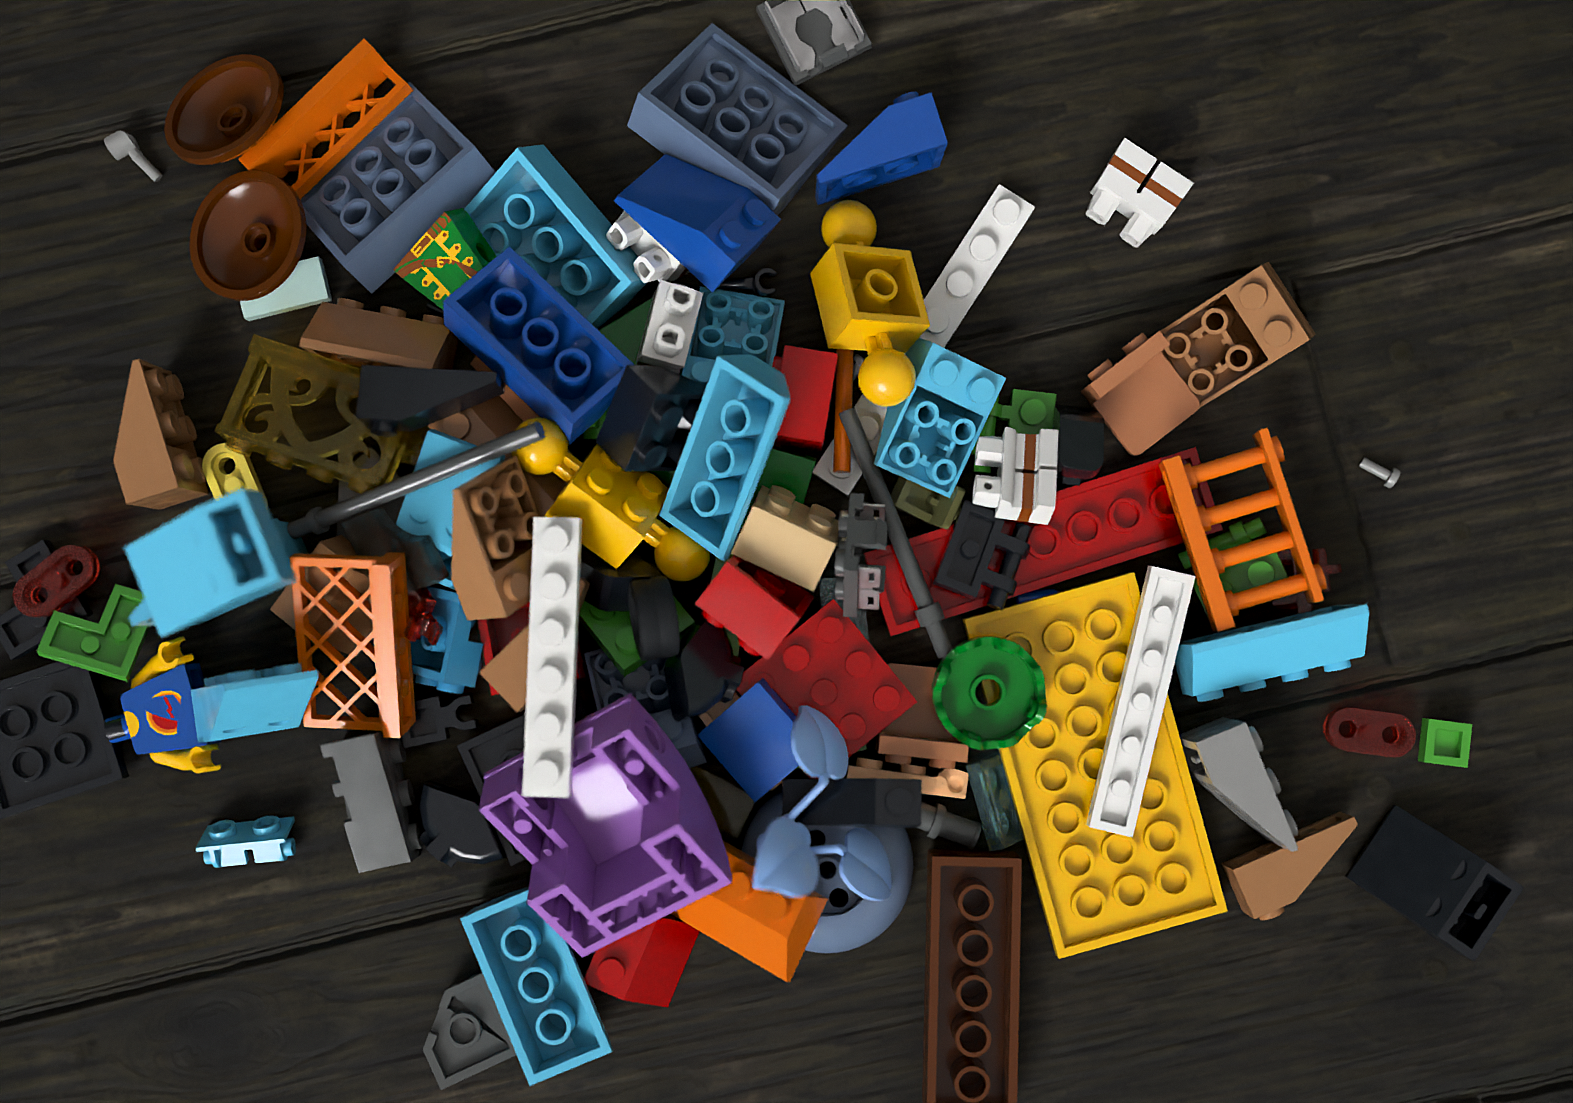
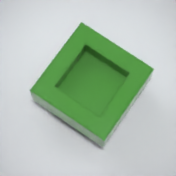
[1418,718,1472,768]

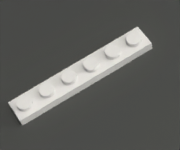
[522,517,582,798]
[1086,566,1195,838]

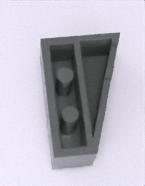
[320,731,424,873]

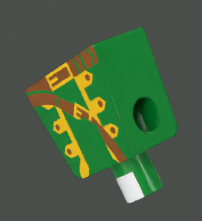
[393,208,497,310]

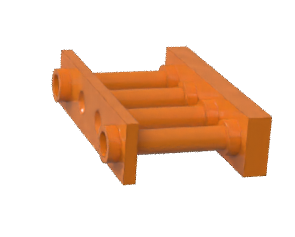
[1159,428,1327,632]

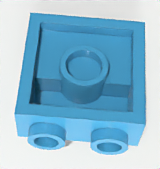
[409,584,483,694]

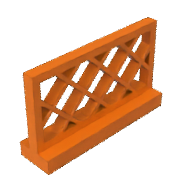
[289,552,416,738]

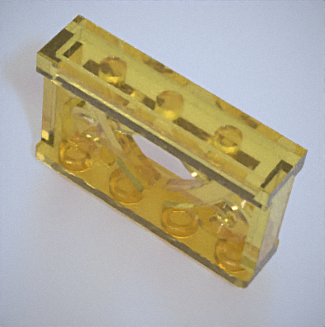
[215,334,411,494]

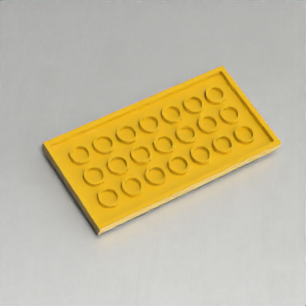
[963,572,1228,959]

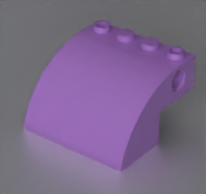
[479,693,732,957]

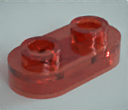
[13,545,100,617]
[1323,707,1416,758]

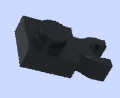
[402,694,479,748]

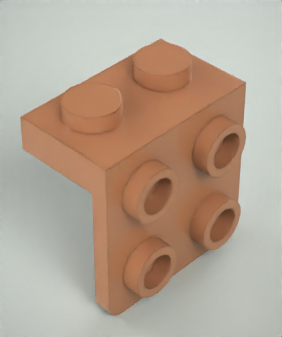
[1081,331,1200,456]
[875,663,969,769]

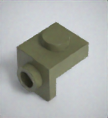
[891,476,965,529]

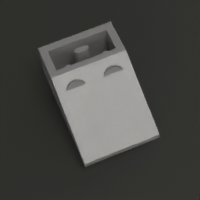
[1179,717,1299,852]

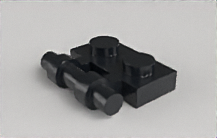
[932,500,1032,611]

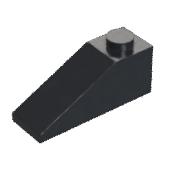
[356,365,505,437]
[782,778,922,828]

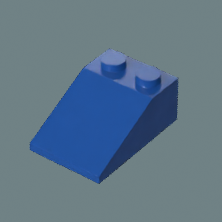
[815,92,948,205]
[614,154,781,293]

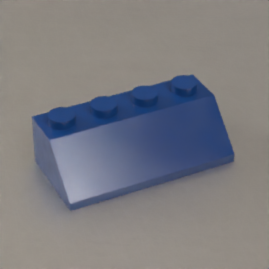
[443,246,634,445]

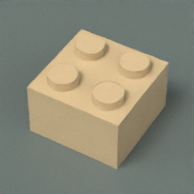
[731,485,839,592]

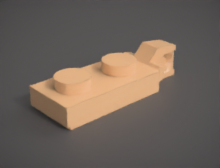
[844,757,968,799]

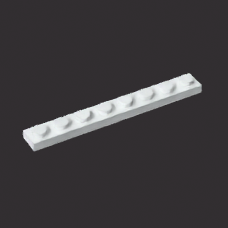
[812,184,1035,497]

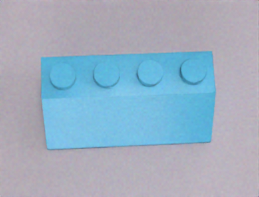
[659,354,791,561]
[1175,604,1369,702]
[460,887,613,1086]

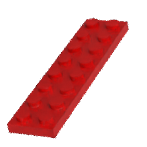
[863,447,1223,636]

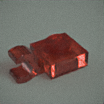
[404,577,443,645]

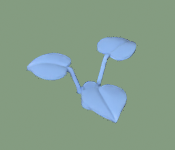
[753,705,892,901]

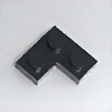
[0,539,94,660]

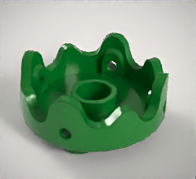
[932,636,1047,750]

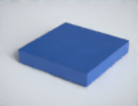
[697,678,799,802]

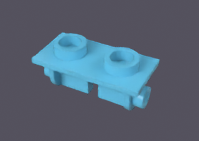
[196,815,296,868]

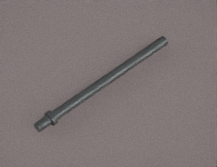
[287,422,545,539]

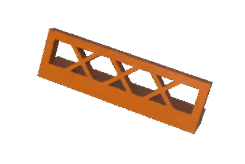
[238,39,413,199]

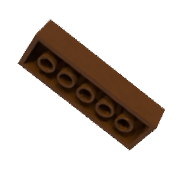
[922,849,1022,1103]

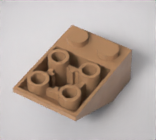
[1150,262,1316,408]
[113,359,209,510]
[451,455,539,621]

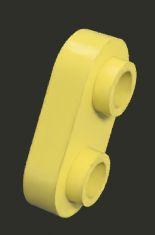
[202,443,268,507]

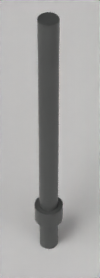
[839,407,953,659]

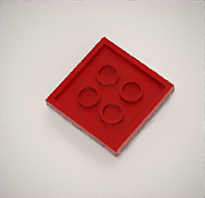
[736,599,917,779]

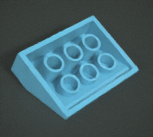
[465,144,647,329]

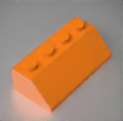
[670,841,828,982]

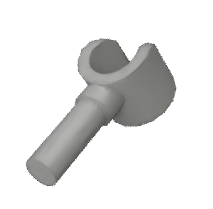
[104,131,163,182]

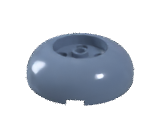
[741,777,914,953]

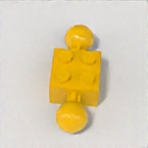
[810,200,930,407]
[511,417,710,582]

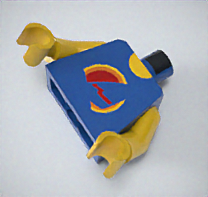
[104,636,221,773]

